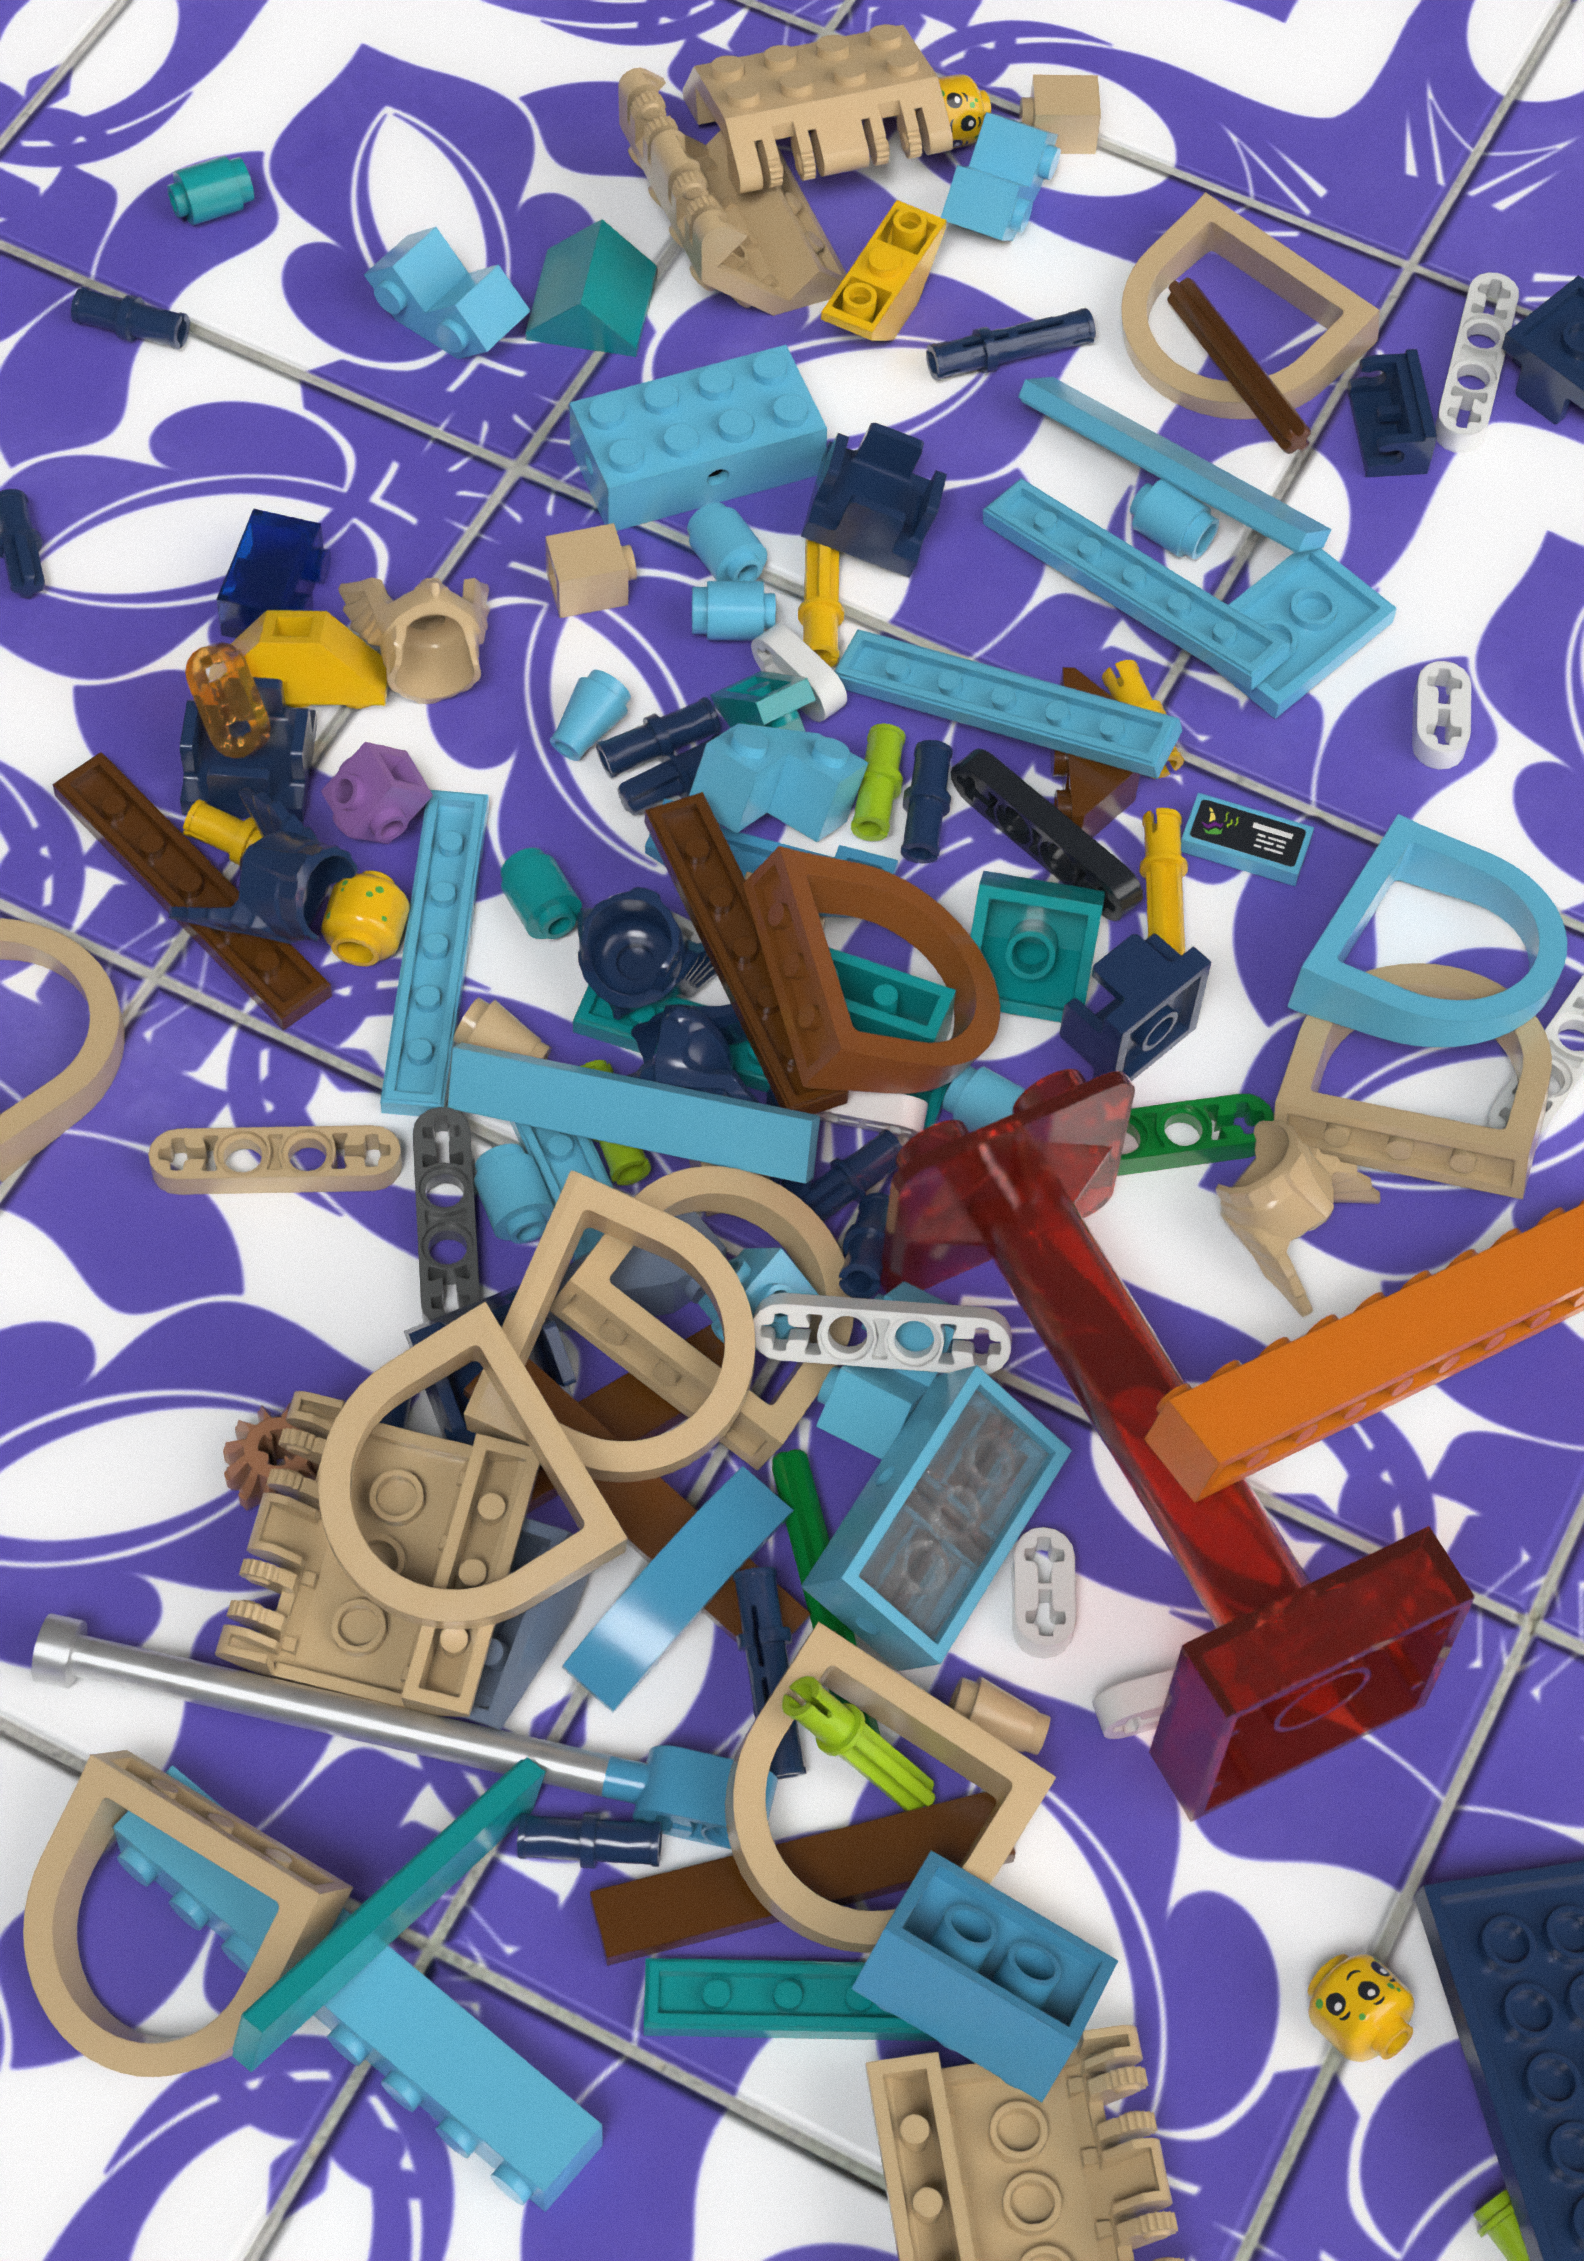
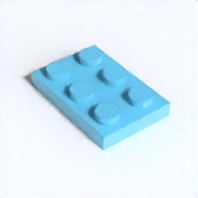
[1209,548,1397,719]

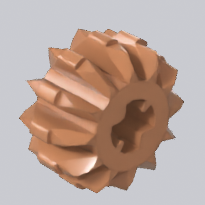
[223,1403,319,1511]

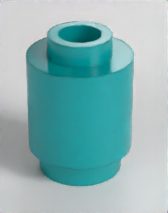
[167,155,254,226]
[500,848,582,939]

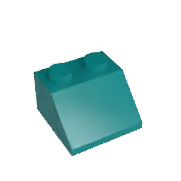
[970,870,1105,1023]

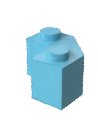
[941,112,1061,241]
[364,226,530,359]
[689,723,868,842]
[816,1281,963,1459]

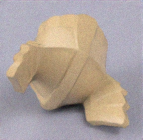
[338,577,490,704]
[1216,1120,1381,1318]

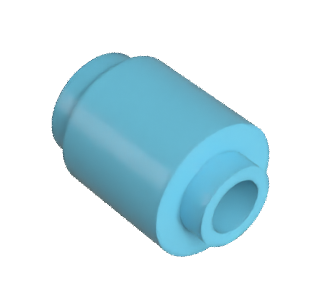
[1130,479,1220,560]
[687,502,767,581]
[692,581,776,641]
[943,1066,1042,1151]
[474,1144,554,1244]

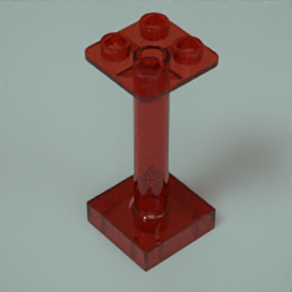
[880,1069,1475,1822]

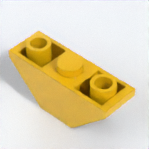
[821,200,947,341]
[204,610,389,709]

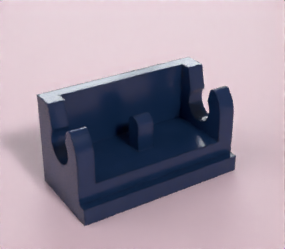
[1347,349,1437,477]

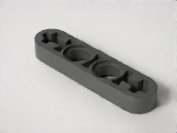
[412,1107,480,1323]

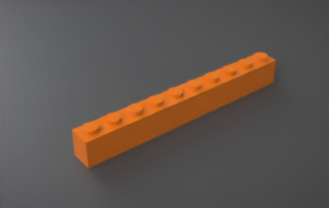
[1144,1200,1584,1503]

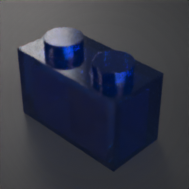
[216,508,331,639]

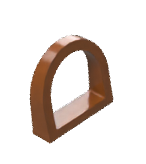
[743,846,1000,1094]

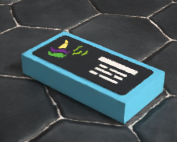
[1181,793,1314,886]

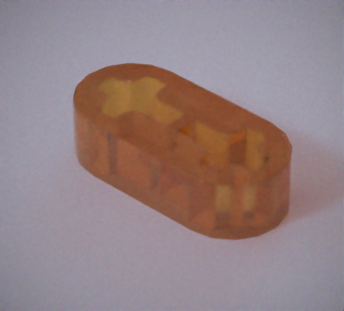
[185,642,271,758]

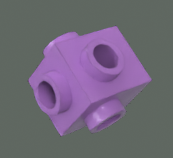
[321,741,433,844]

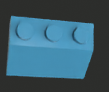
[851,1850,1118,2102]

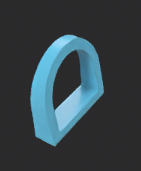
[1287,814,1567,1047]

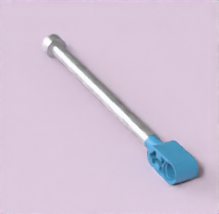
[31,1613,778,1850]

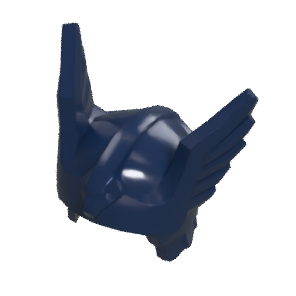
[169,787,358,944]
[577,887,717,1020]
[627,1004,759,1103]

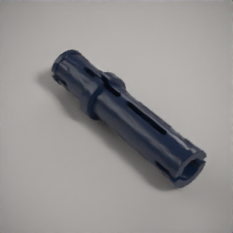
[926,307,1096,381]
[732,1567,807,1780]

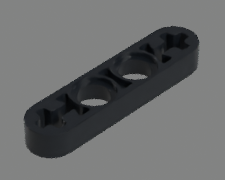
[950,748,1143,921]

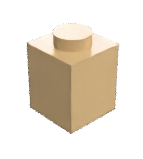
[1019,74,1101,154]
[545,523,637,618]

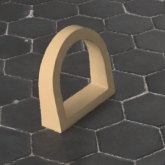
[1121,192,1380,420]
[0,918,125,1182]
[1274,963,1552,1199]
[549,1166,854,1471]
[464,1170,755,1482]
[318,1302,628,1630]
[725,1622,1056,1953]
[23,1750,353,2077]

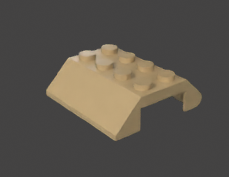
[683,24,953,194]
[618,67,847,316]
[215,1391,541,1717]
[865,2025,1184,2261]

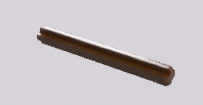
[1167,277,1311,454]

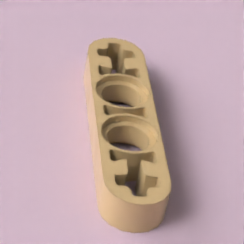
[148,1125,402,1195]

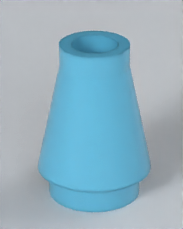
[550,669,631,761]

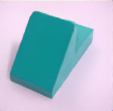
[710,671,816,732]

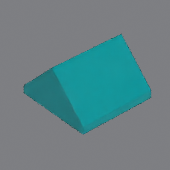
[525,219,657,357]

